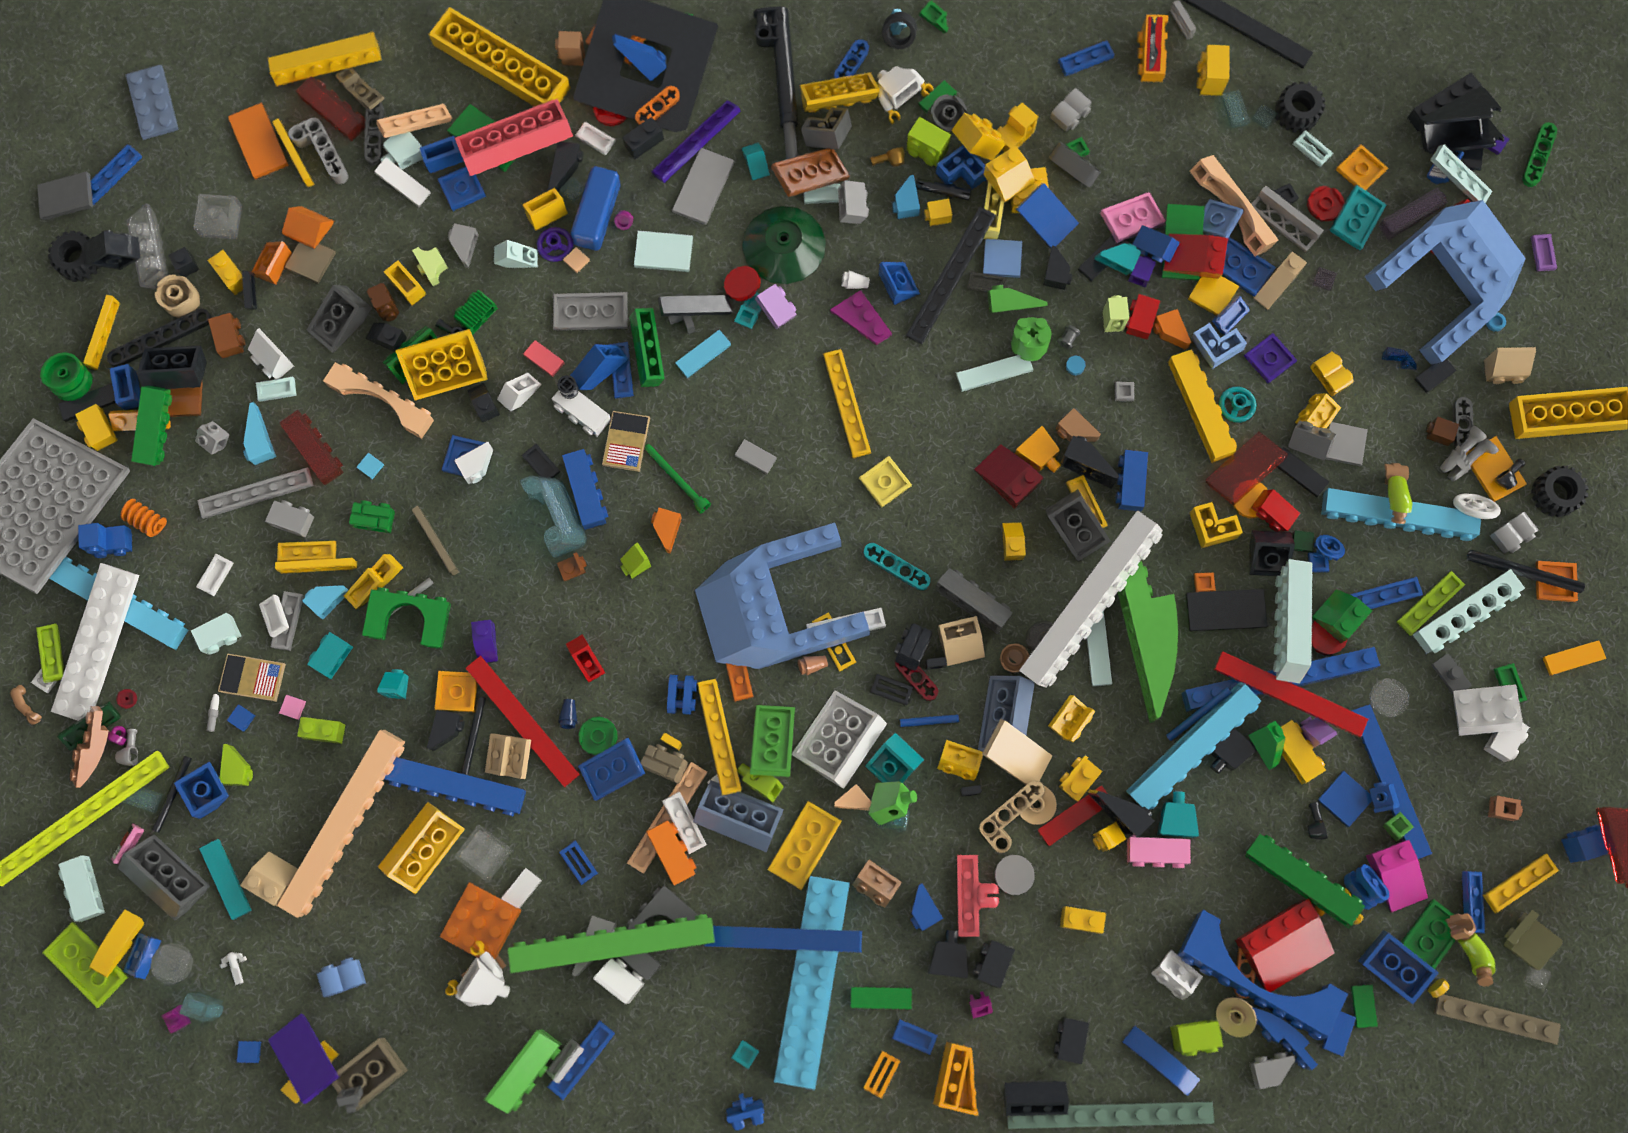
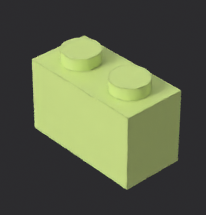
[1103,295,1129,332]

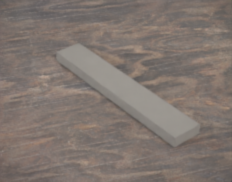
[197,467,313,519]

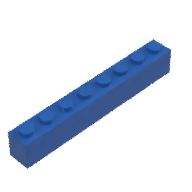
[383,757,526,817]

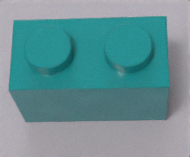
[307,632,353,679]

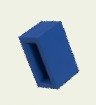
[419,136,464,173]
[1132,225,1180,263]
[110,364,141,410]

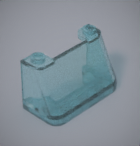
[520,476,587,559]

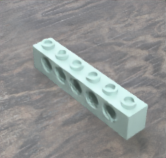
[1413,569,1525,654]

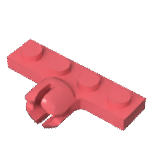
[957,855,999,937]

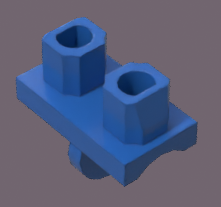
[726,1093,764,1131]

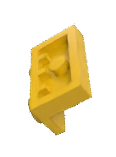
[1295,393,1341,428]
[937,740,983,781]
[1059,755,1102,802]

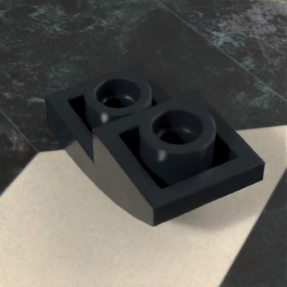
[1462,148,1484,171]

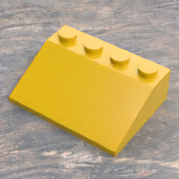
[800,72,880,113]
[396,329,488,400]

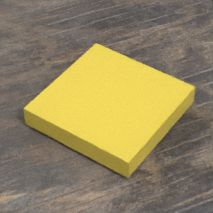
[859,456,912,508]

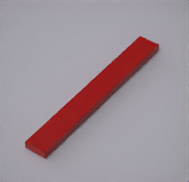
[1214,651,1368,737]
[466,656,580,787]

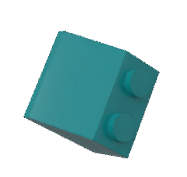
[865,733,924,783]

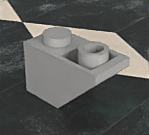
[1250,1052,1295,1089]

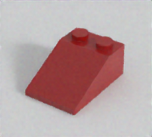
[1163,234,1228,279]

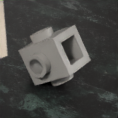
[195,421,230,455]

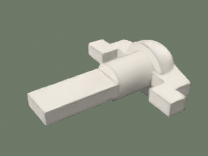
[220,952,247,985]

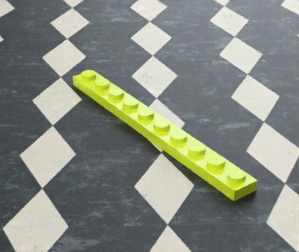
[0,751,170,886]

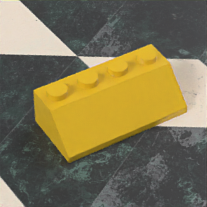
[378,802,465,894]

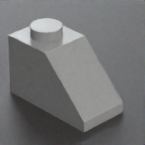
[448,223,478,268]

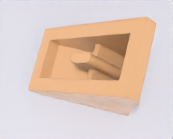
[835,784,871,811]

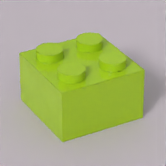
[907,117,951,167]
[1170,1020,1223,1056]

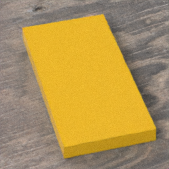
[767,801,842,890]

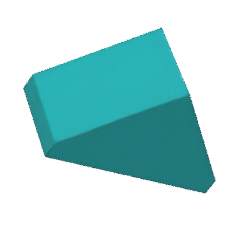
[741,143,770,180]

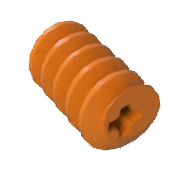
[121,499,167,537]

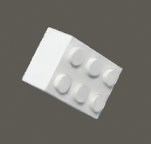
[1453,685,1523,736]

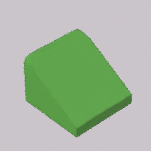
[1383,812,1414,842]

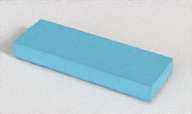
[675,330,731,378]

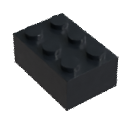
[137,345,207,389]

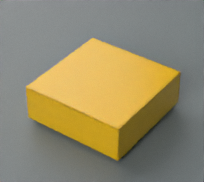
[661,733,682,751]

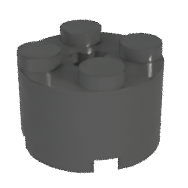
[926,95,967,135]

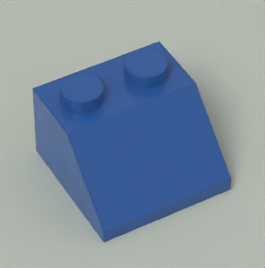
[174,762,229,819]

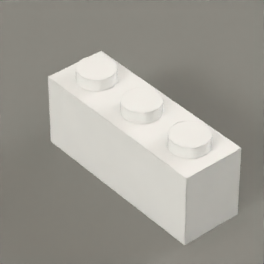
[552,384,611,437]

